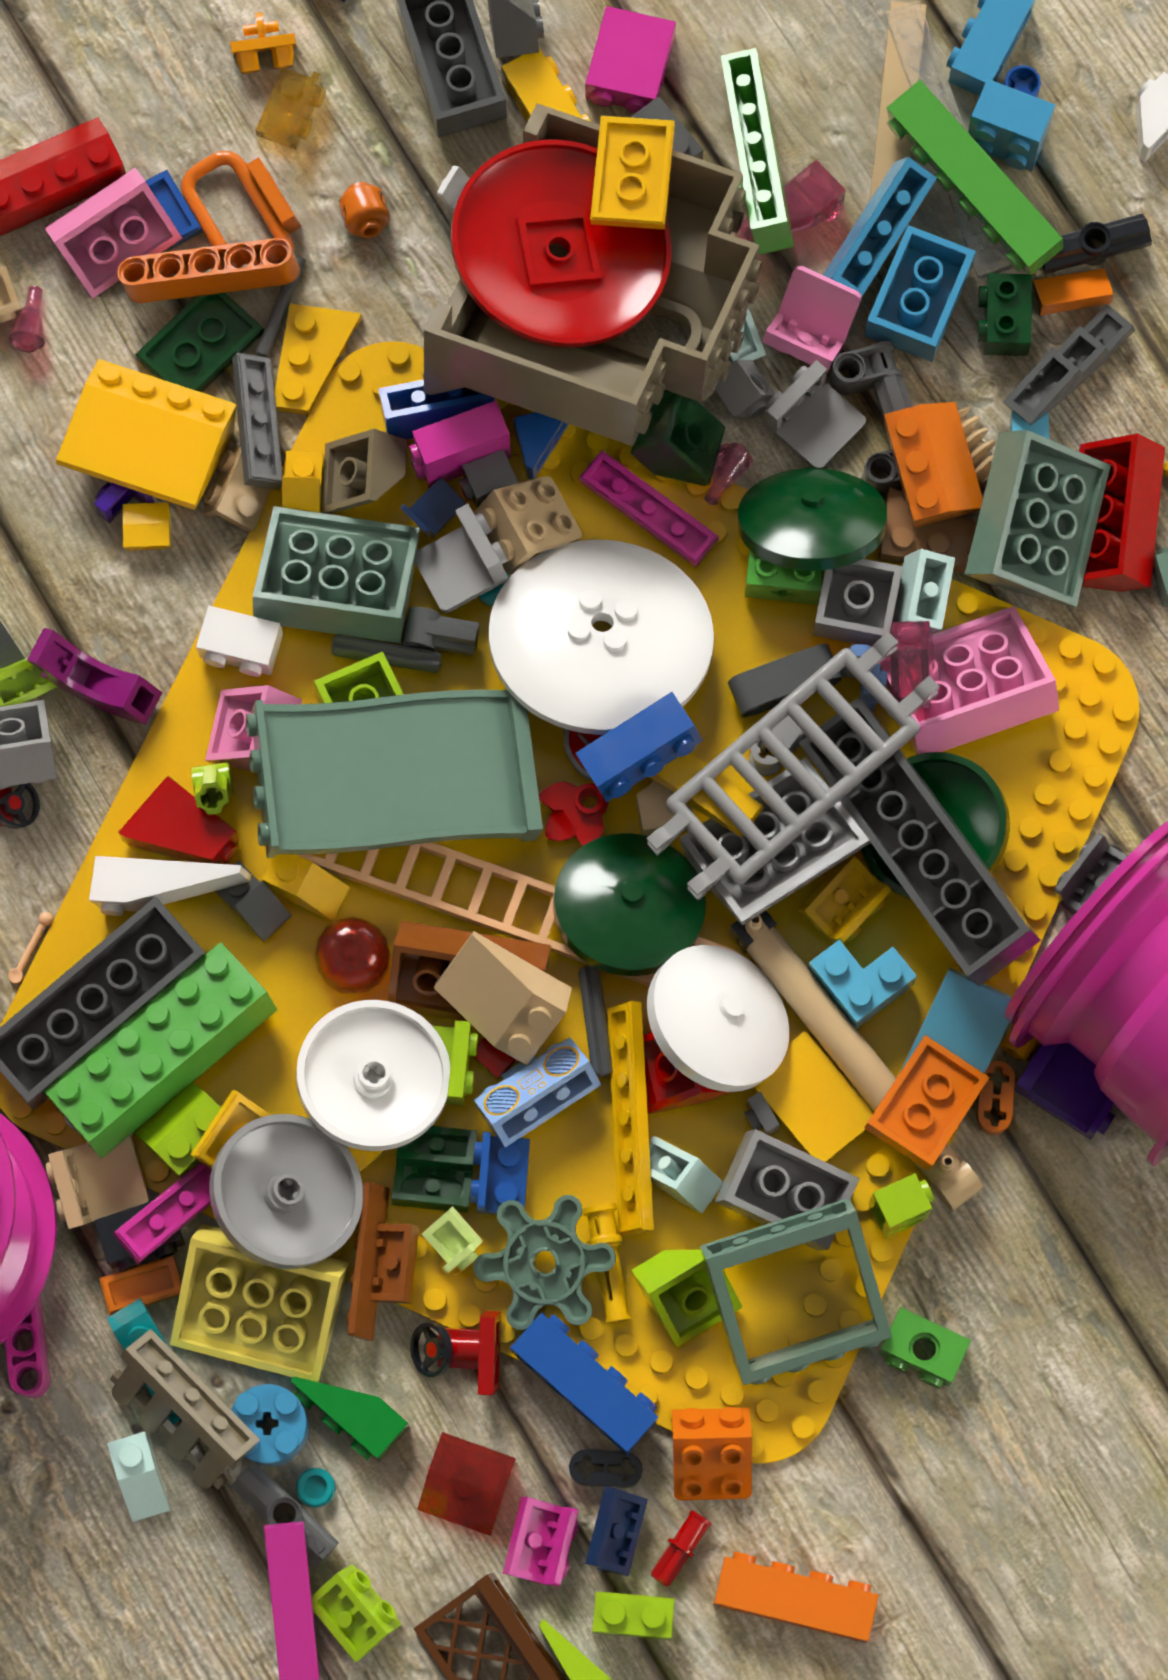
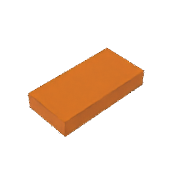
[99,1256,182,1316]

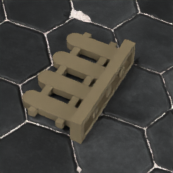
[110,1329,260,1489]

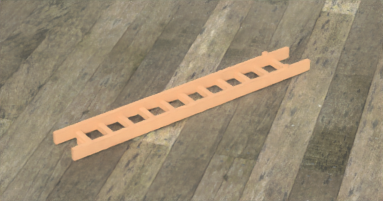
[297,842,740,986]

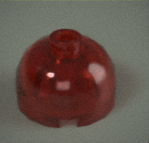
[314,917,391,994]

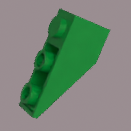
[290,1377,410,1462]

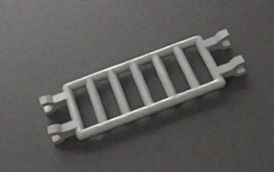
[646,631,939,901]

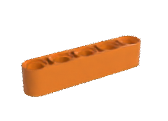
[117,238,300,303]

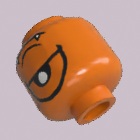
[339,182,390,238]

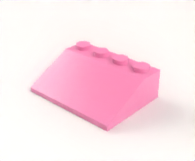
[880,606,1059,755]

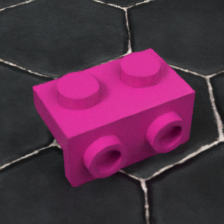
[502,1496,579,1587]

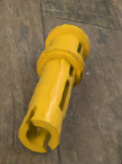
[582,1203,631,1323]

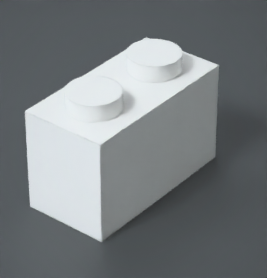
[196,605,283,677]

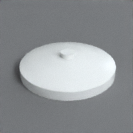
[647,945,789,1092]
[296,1000,451,1151]

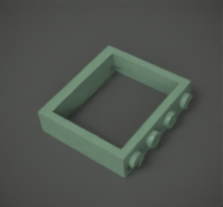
[700,1198,892,1385]

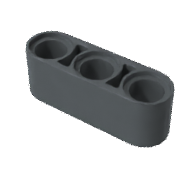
[728,643,842,718]

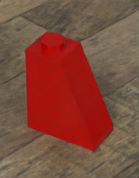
[118,776,240,864]

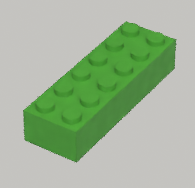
[43,942,278,1159]

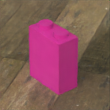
[585,6,676,114]
[409,401,511,488]

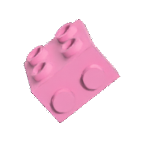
[762,266,862,372]

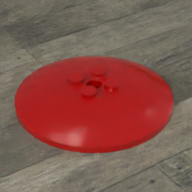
[451,140,672,347]

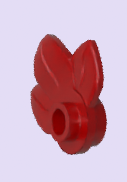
[539,781,609,846]

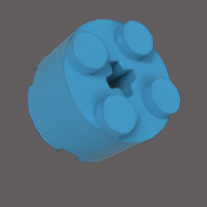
[231,1384,310,1467]

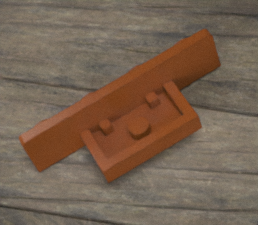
[347,1182,419,1341]

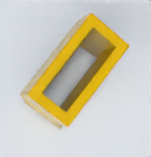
[123,502,172,551]

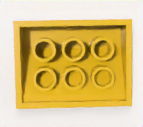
[56,359,237,510]

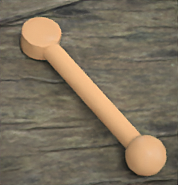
[8,912,53,984]

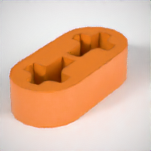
[976,1061,1015,1135]

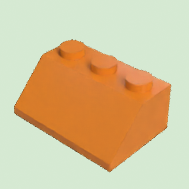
[884,402,983,529]

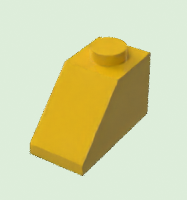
[262,854,350,922]

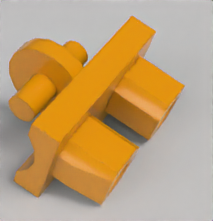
[230,12,297,74]

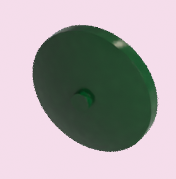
[738,468,887,571]
[861,752,1010,900]
[553,833,706,976]

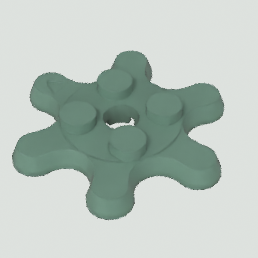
[473,1195,616,1330]

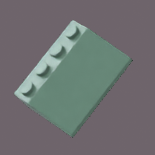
[965,430,1111,607]
[253,506,420,644]

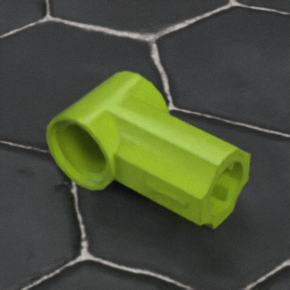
[191,762,234,815]

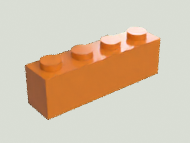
[713,1552,879,1643]

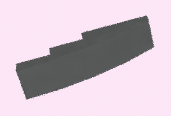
[1003,304,1135,426]

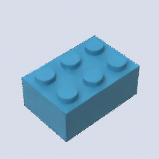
[865,225,976,362]

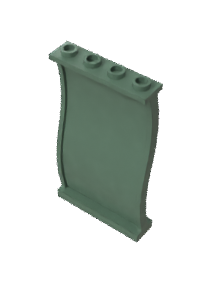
[245,690,543,858]

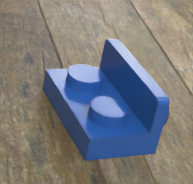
[470,1132,530,1215]

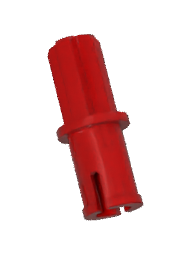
[651,1510,712,1587]

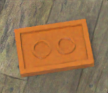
[864,1035,990,1171]

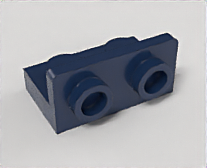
[585,1486,648,1576]

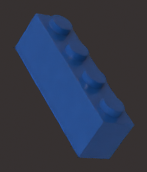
[510,1312,659,1455]

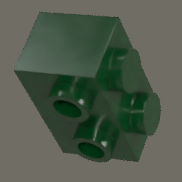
[977,273,1032,356]

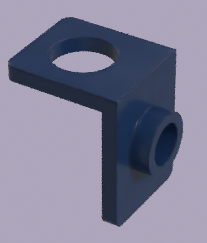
[400,478,466,538]

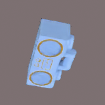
[473,1037,601,1148]

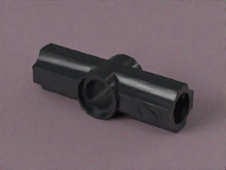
[1042,213,1152,274]

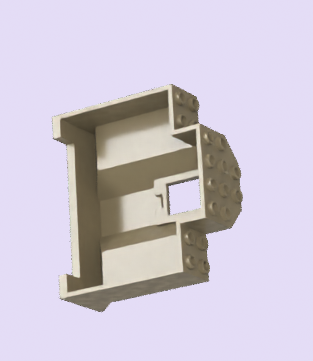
[424,103,763,446]

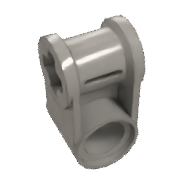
[749,716,807,776]

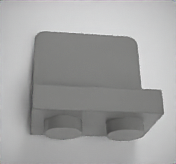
[765,360,866,469]
[415,504,509,613]

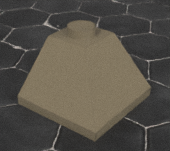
[321,429,407,514]

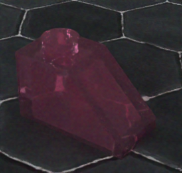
[890,621,934,708]

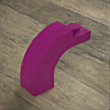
[27,628,163,725]

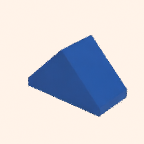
[513,412,569,480]

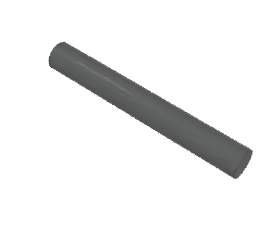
[255,255,306,358]

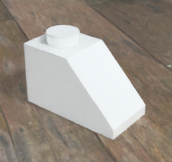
[1136,72,1168,163]

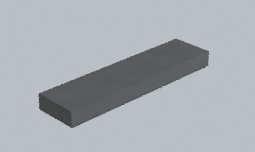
[232,353,283,490]

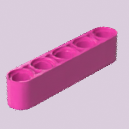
[5,1294,50,1399]

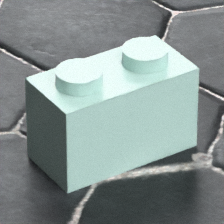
[891,549,955,637]

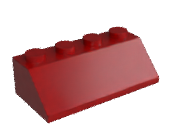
[0,117,126,236]
[1079,433,1165,592]

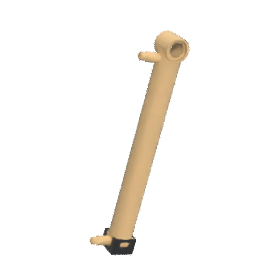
[729,911,983,1211]

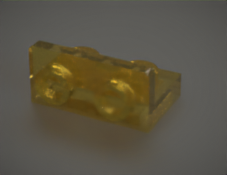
[255,67,326,150]

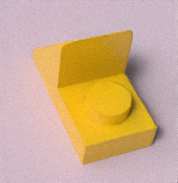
[282,450,324,513]

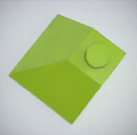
[631,1249,743,1347]

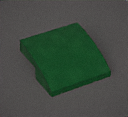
[392,1126,477,1213]

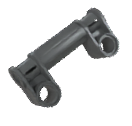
[829,341,912,495]

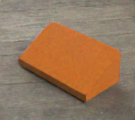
[1033,268,1114,316]

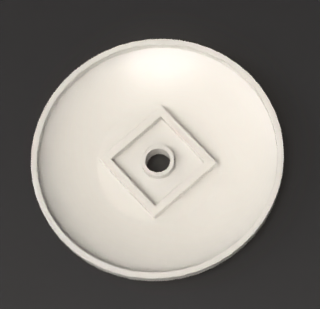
[489,540,714,735]

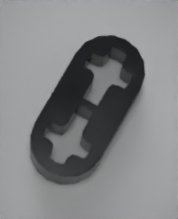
[569,1449,643,1489]

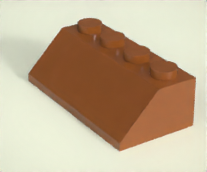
[388,921,551,1021]

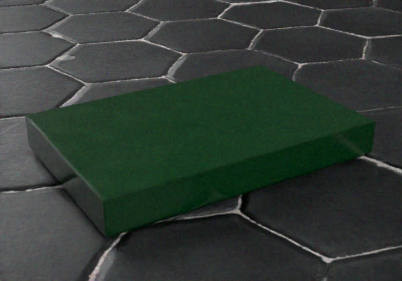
[135,293,264,393]

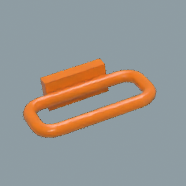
[181,151,302,268]

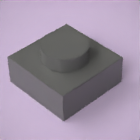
[744,1092,780,1136]

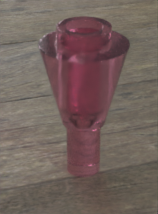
[9,286,45,353]
[704,443,753,505]

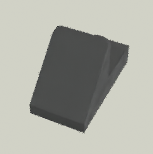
[214,861,292,942]

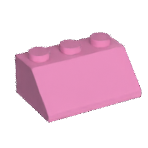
[45,168,182,299]

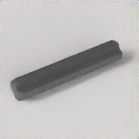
[331,635,442,673]
[579,965,613,1078]

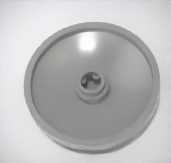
[209,1114,363,1269]

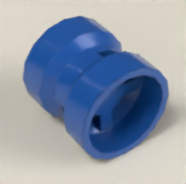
[1004,65,1041,98]

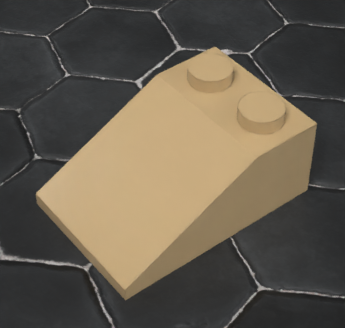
[434,931,572,1065]

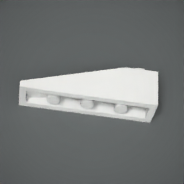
[89,856,251,916]

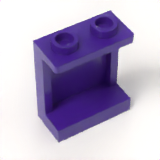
[1014,1043,1116,1140]

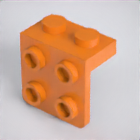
[672,1407,752,1501]

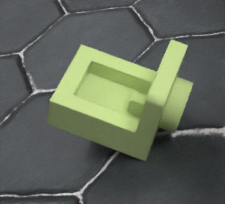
[422,1206,483,1274]

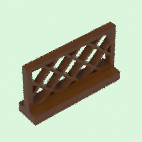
[413,1573,567,1680]

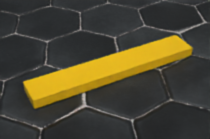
[607,1001,654,1236]

